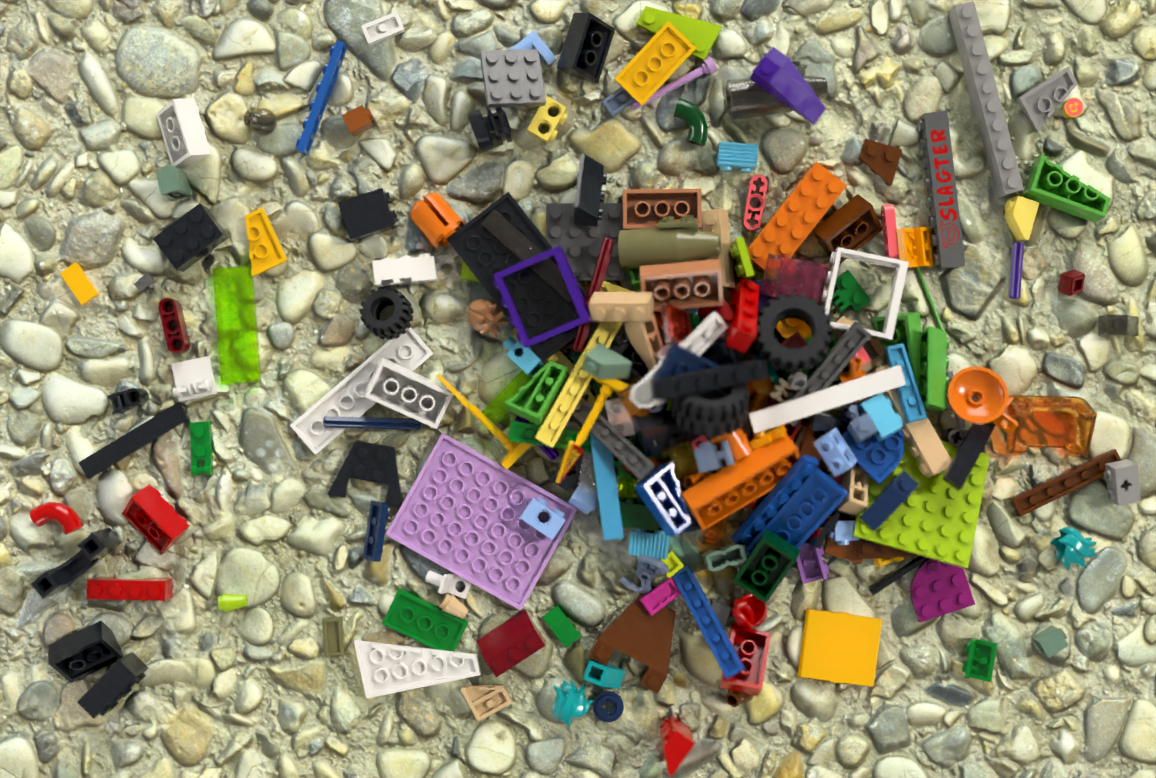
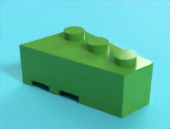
[504,361,569,426]

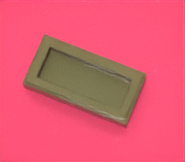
[322,616,346,657]

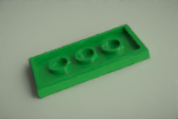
[382,588,469,652]

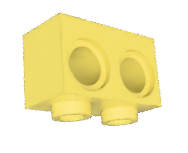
[527,96,568,145]

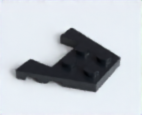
[328,441,403,507]

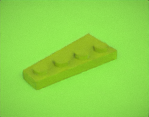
[636,6,723,61]

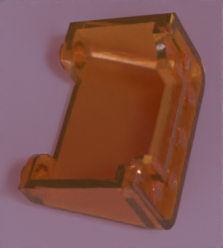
[1007,395,1097,457]

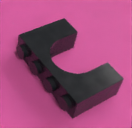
[30,528,122,599]

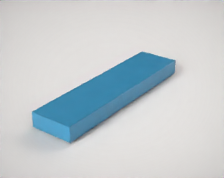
[884,343,927,424]

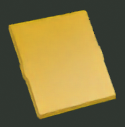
[797,609,882,687]

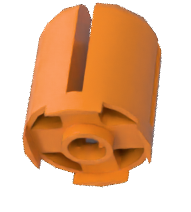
[410,192,466,249]

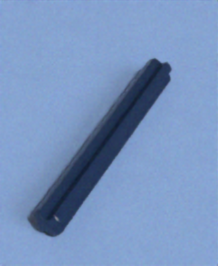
[323,416,421,430]

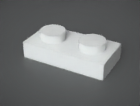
[361,11,405,46]

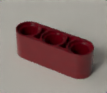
[158,298,190,354]

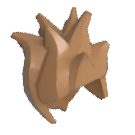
[467,299,509,337]

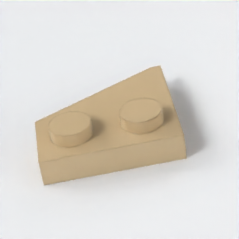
[460,684,513,722]

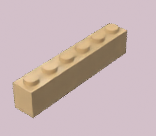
[871,364,952,478]

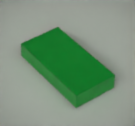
[542,605,581,648]

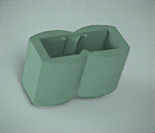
[702,543,747,571]

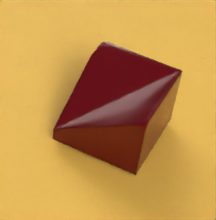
[1058,270,1085,296]

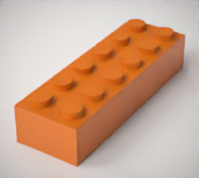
[747,161,847,280]
[682,432,800,531]

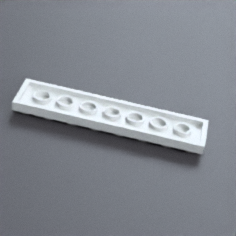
[290,326,434,455]

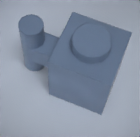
[846,405,878,444]
[694,441,735,473]

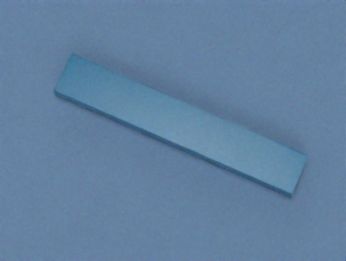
[589,420,624,541]

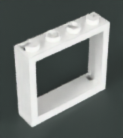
[821,247,909,341]

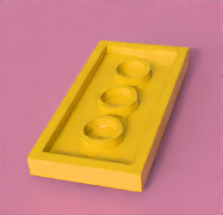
[614,21,696,106]

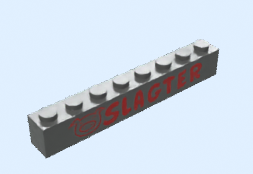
[917,111,965,270]

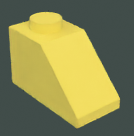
[1004,196,1039,242]

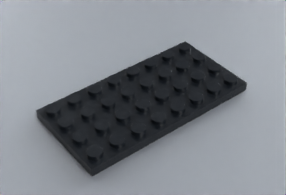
[447,192,596,363]

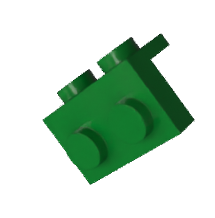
[962,638,998,682]

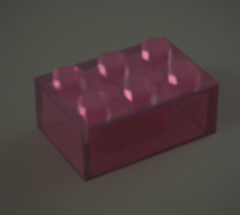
[760,254,829,303]

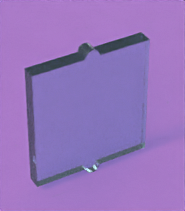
[668,531,701,566]

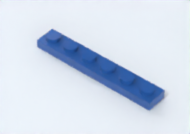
[296,40,348,156]
[731,455,819,545]
[672,565,745,679]

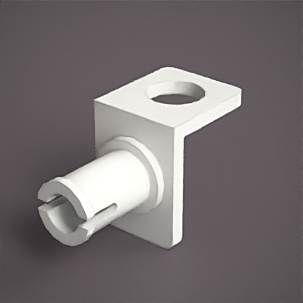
[425,571,472,599]

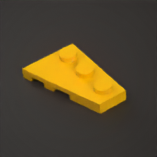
[245,207,289,277]

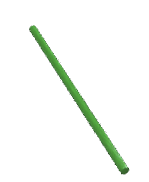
[916,267,950,346]

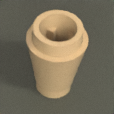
[438,593,469,619]

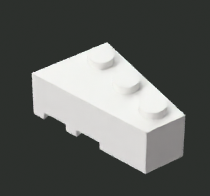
[372,253,439,288]

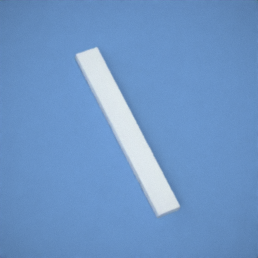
[748,365,906,433]

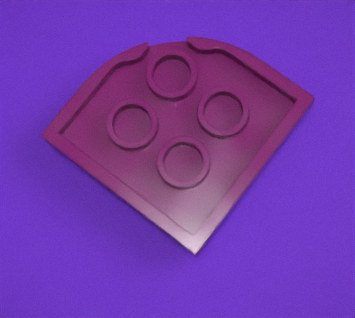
[910,559,975,623]

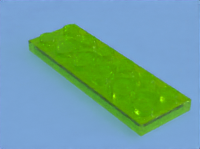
[212,266,261,384]

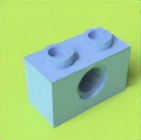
[520,497,566,540]

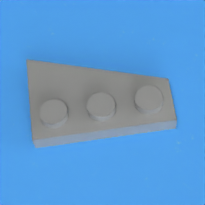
[1017,67,1078,132]

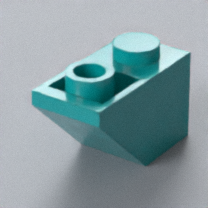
[583,657,626,689]

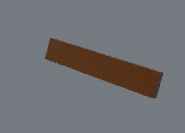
[1009,449,1121,517]

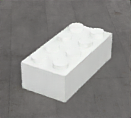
[365,357,453,429]

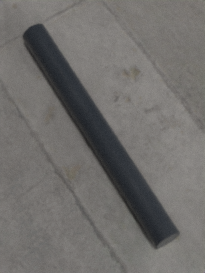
[869,556,930,596]

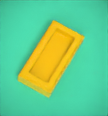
[60,262,100,305]

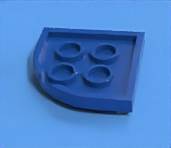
[842,429,904,485]

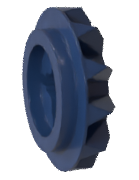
[593,690,624,722]

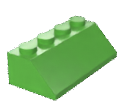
[919,326,949,412]

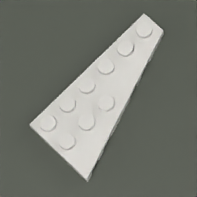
[354,640,481,699]

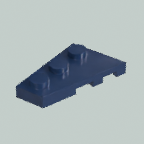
[653,342,720,378]

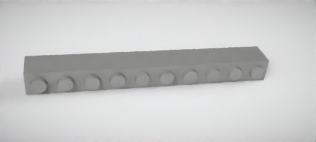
[948,1,1024,198]

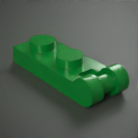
[190,421,213,476]

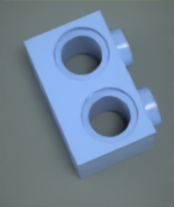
[813,427,858,477]

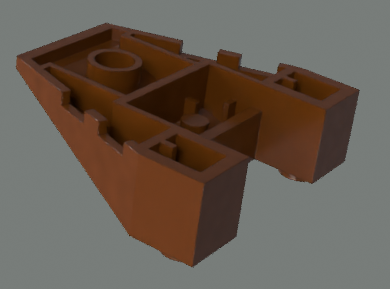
[588,594,676,693]

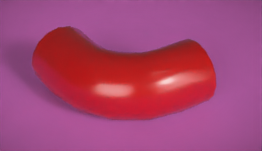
[30,502,84,535]

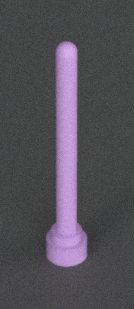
[631,57,718,110]

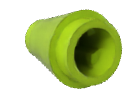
[218,593,248,613]

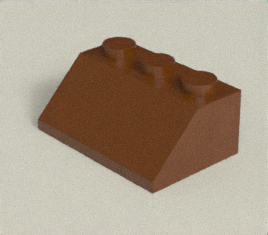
[812,194,883,265]

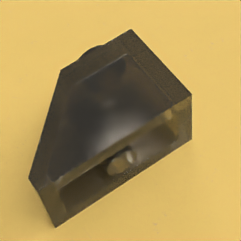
[1098,315,1139,336]

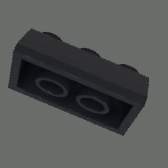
[557,13,615,84]
[574,154,607,227]
[48,621,124,683]

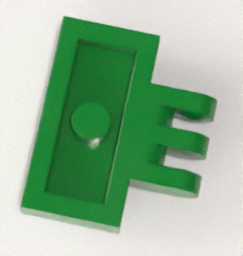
[832,270,872,313]

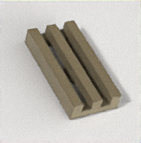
[770,379,796,403]

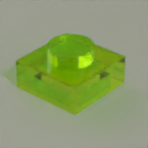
[616,477,636,499]

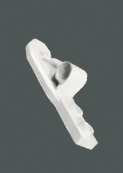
[629,312,728,408]

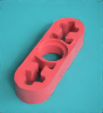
[742,175,768,231]
[881,204,899,260]

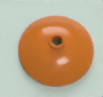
[947,366,1009,424]

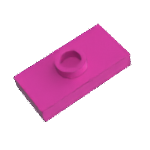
[640,577,681,616]

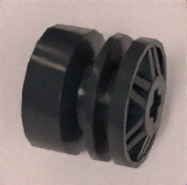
[467,106,512,153]

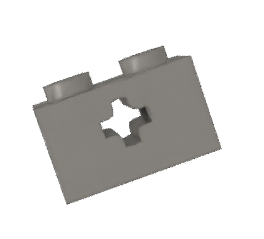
[1104,459,1141,506]

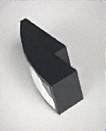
[801,411,849,435]

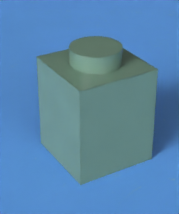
[1032,625,1069,658]

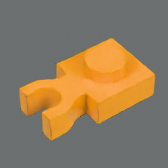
[750,424,787,450]

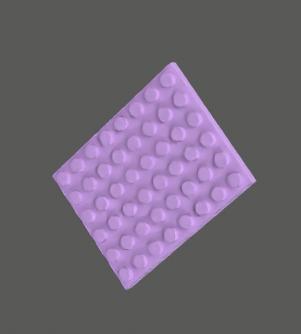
[385,433,578,610]

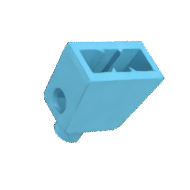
[503,337,545,378]

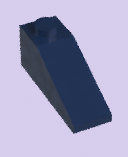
[859,471,919,531]

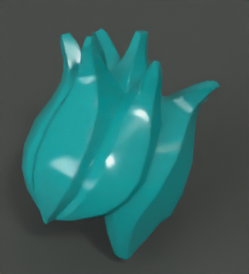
[1050,527,1097,571]
[552,680,594,726]

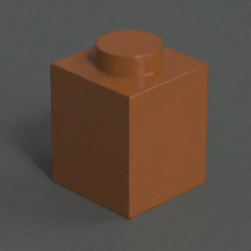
[342,105,374,136]

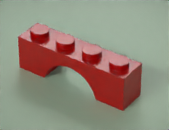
[727,278,759,353]
[86,576,173,601]

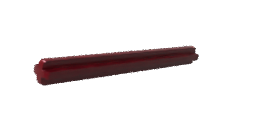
[572,238,614,352]

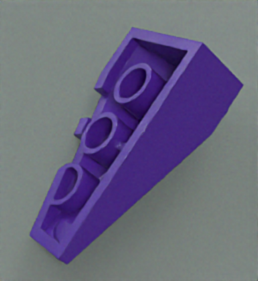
[750,47,826,125]

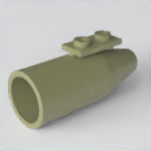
[618,215,721,269]

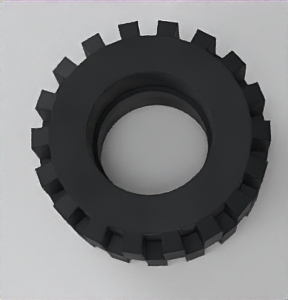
[360,286,414,340]

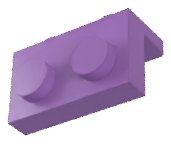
[796,542,829,584]

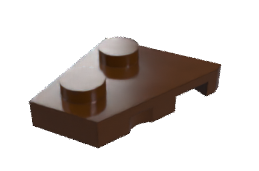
[858,138,902,186]

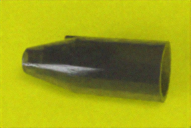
[726,61,828,120]

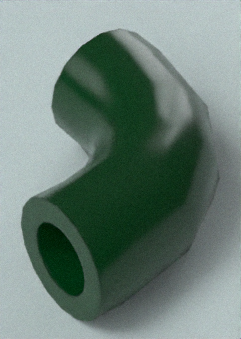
[674,98,708,146]

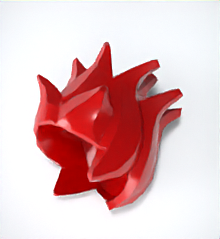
[729,593,767,628]

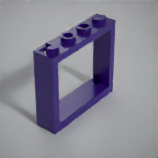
[493,246,591,348]

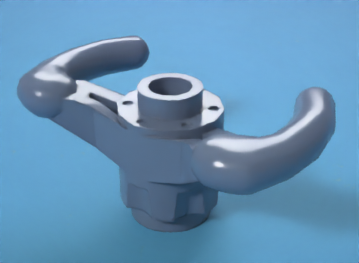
[620,555,669,594]

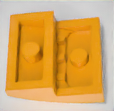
[896,227,934,268]

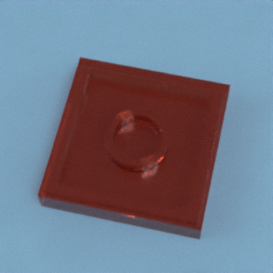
[660,303,691,345]

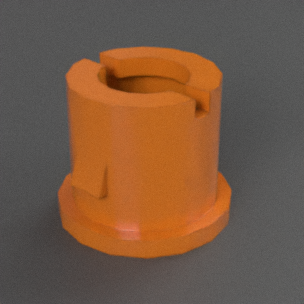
[710,428,753,461]

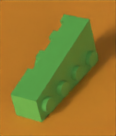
[1022,154,1111,223]

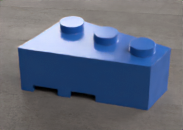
[634,462,691,535]

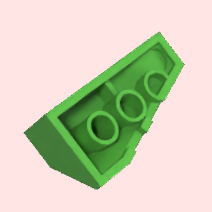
[873,311,922,390]

